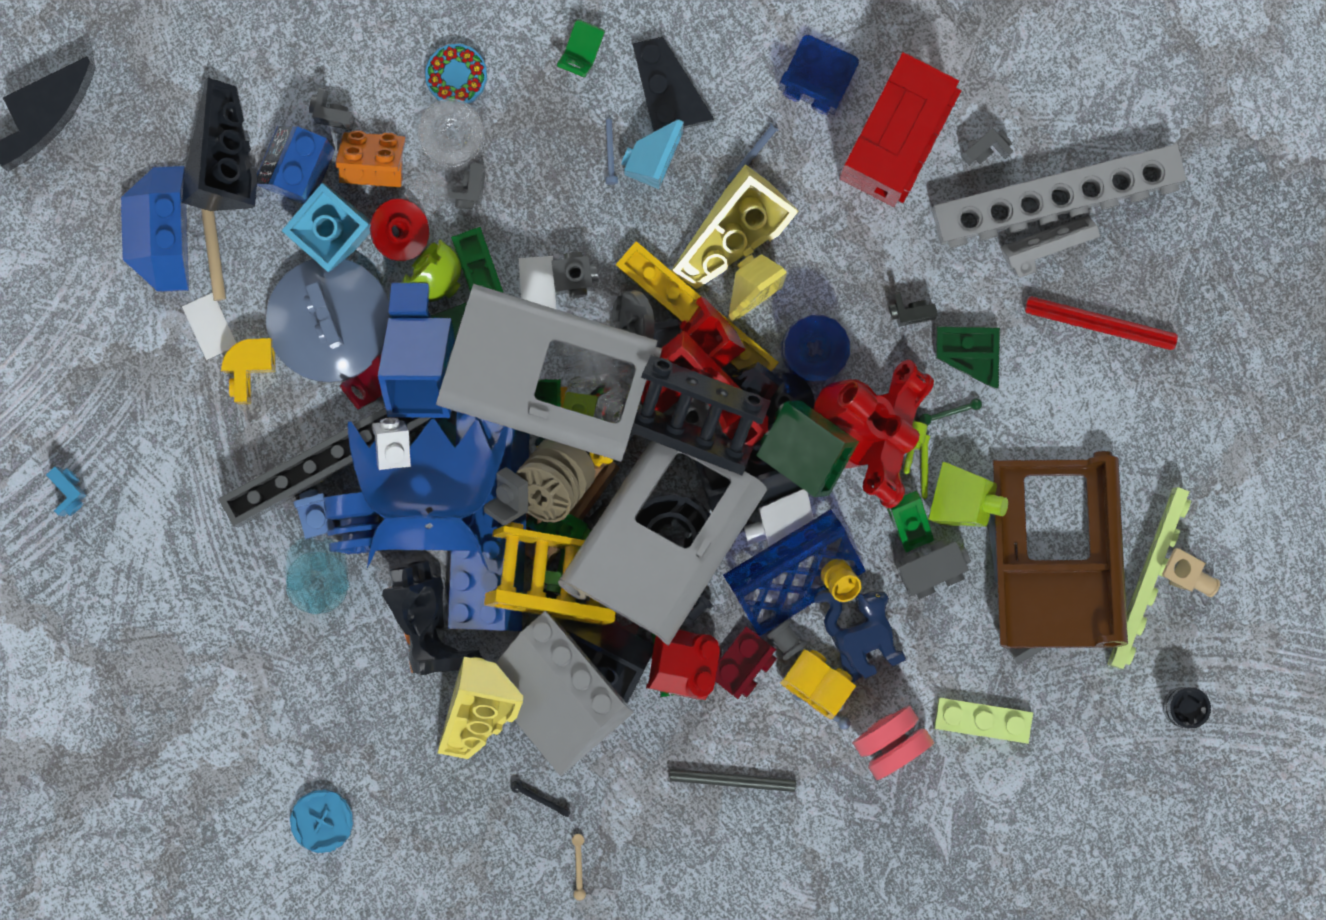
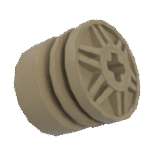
[516,439,596,522]

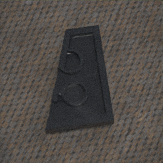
[632,36,715,132]

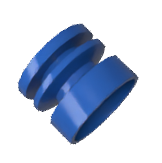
[323,492,381,555]

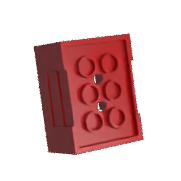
[839,52,962,207]

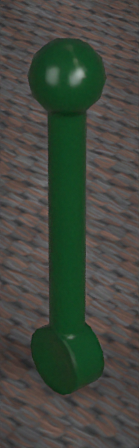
[919,398,982,426]

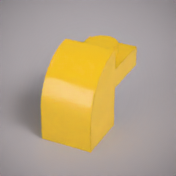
[221,338,276,404]

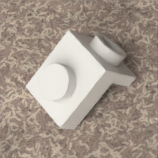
[372,418,411,470]

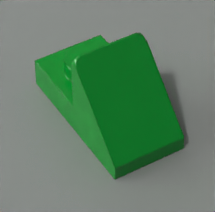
[887,490,934,553]

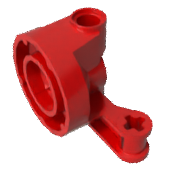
[814,360,934,508]

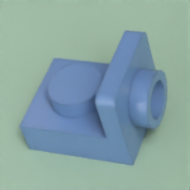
[293,489,336,539]

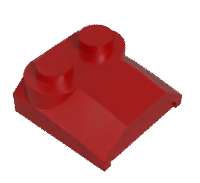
[646,630,720,700]

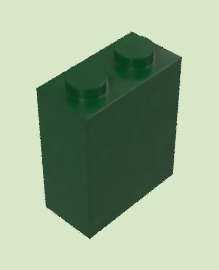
[757,400,859,497]

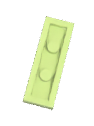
[934,698,1033,744]

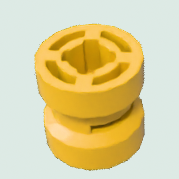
[821,559,861,602]

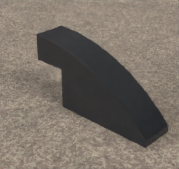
[0,56,96,172]

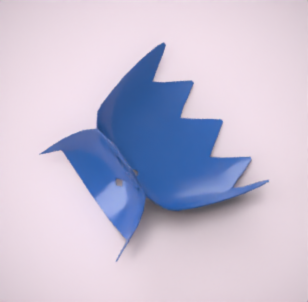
[348,419,509,570]

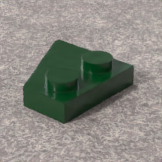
[935,326,1000,389]

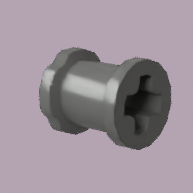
[766,619,807,661]

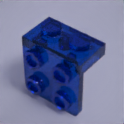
[778,35,859,116]

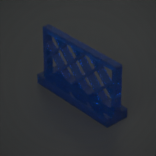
[723,509,866,636]

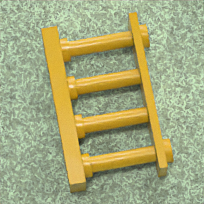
[484,522,615,625]

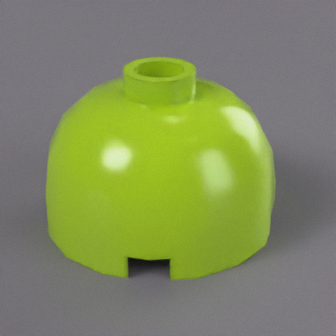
[401,239,461,302]

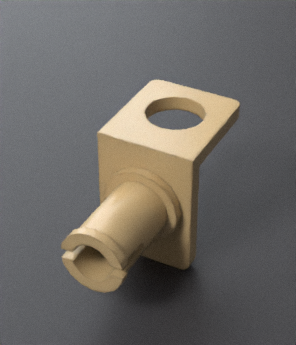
[1162,548,1220,597]

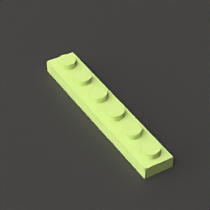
[1107,487,1191,669]

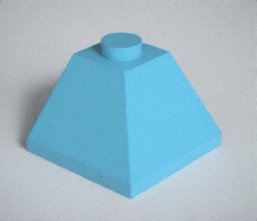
[621,120,684,189]
[282,183,371,272]

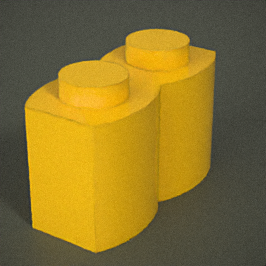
[780,649,856,720]

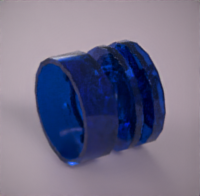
[781,315,850,381]

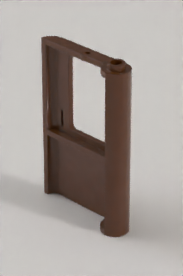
[993,451,1128,649]

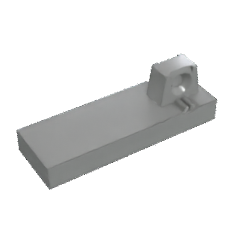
[1000,215,1100,278]

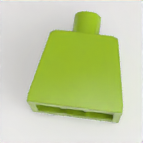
[928,462,1008,527]

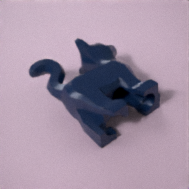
[814,590,906,683]

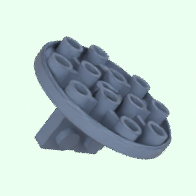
[266,259,391,382]

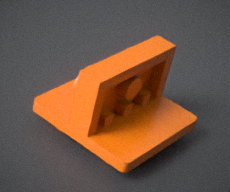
[336,131,405,187]

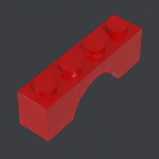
[659,330,769,447]

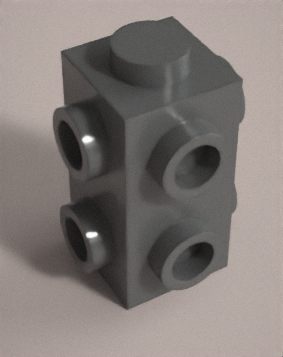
[896,539,971,599]

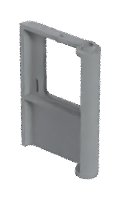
[436,284,662,462]
[558,441,767,645]

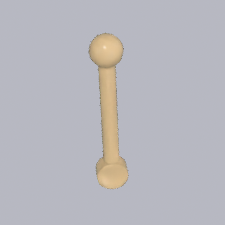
[572,834,586,901]

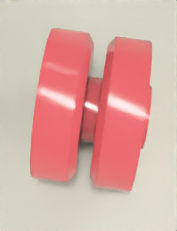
[852,705,934,780]

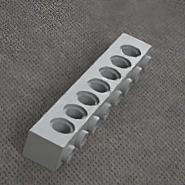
[931,144,1187,248]

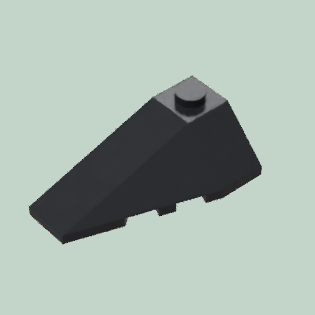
[182,77,258,211]

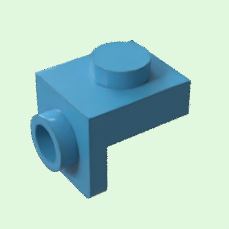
[46,466,87,517]

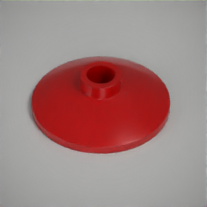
[370,199,429,261]

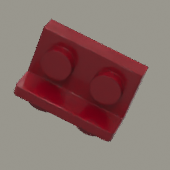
[715,626,777,699]

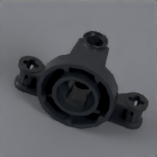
[583,494,714,628]

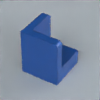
[388,283,432,318]

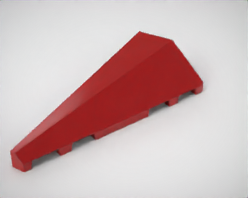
[641,296,746,413]

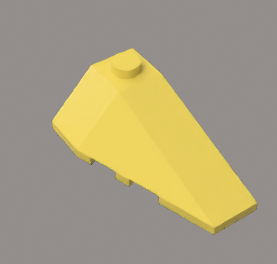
[671,164,799,289]
[728,254,787,323]
[437,657,524,759]

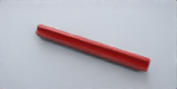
[1025,296,1178,350]

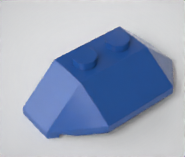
[121,166,189,292]

